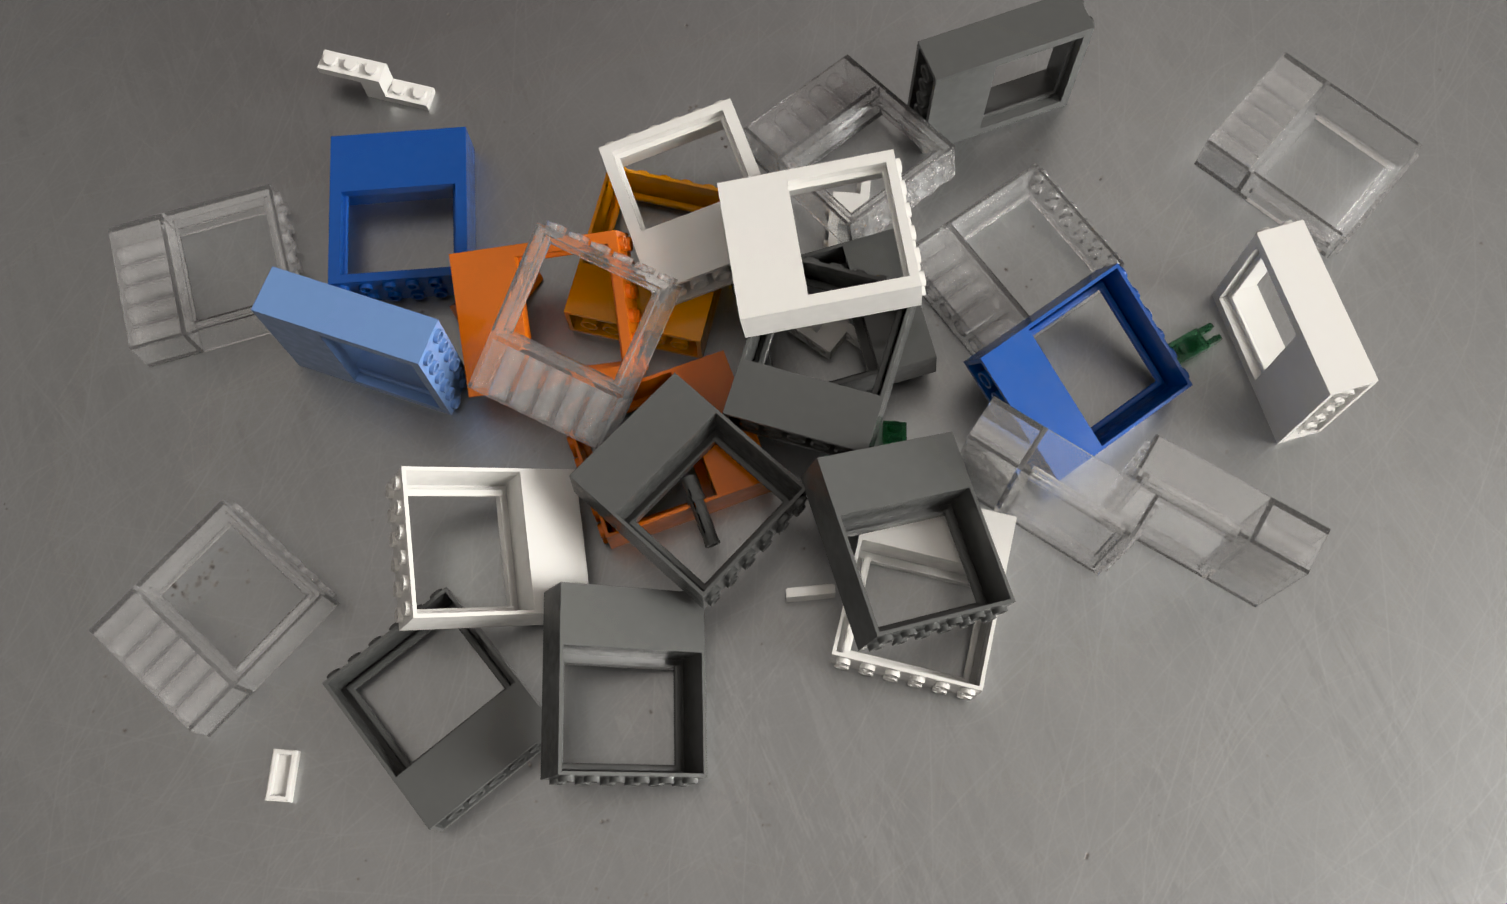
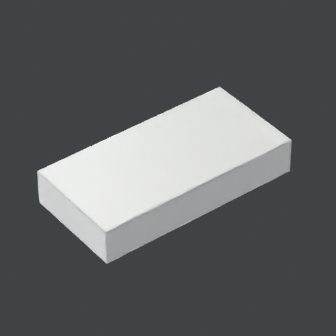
[785,584,836,603]
[265,749,301,803]

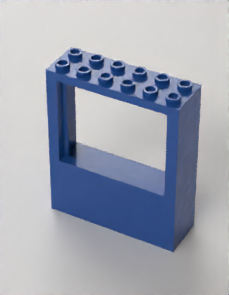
[328,127,476,301]
[964,263,1193,482]

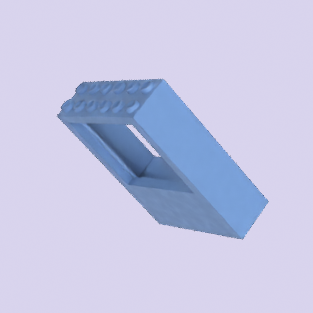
[251,266,467,416]

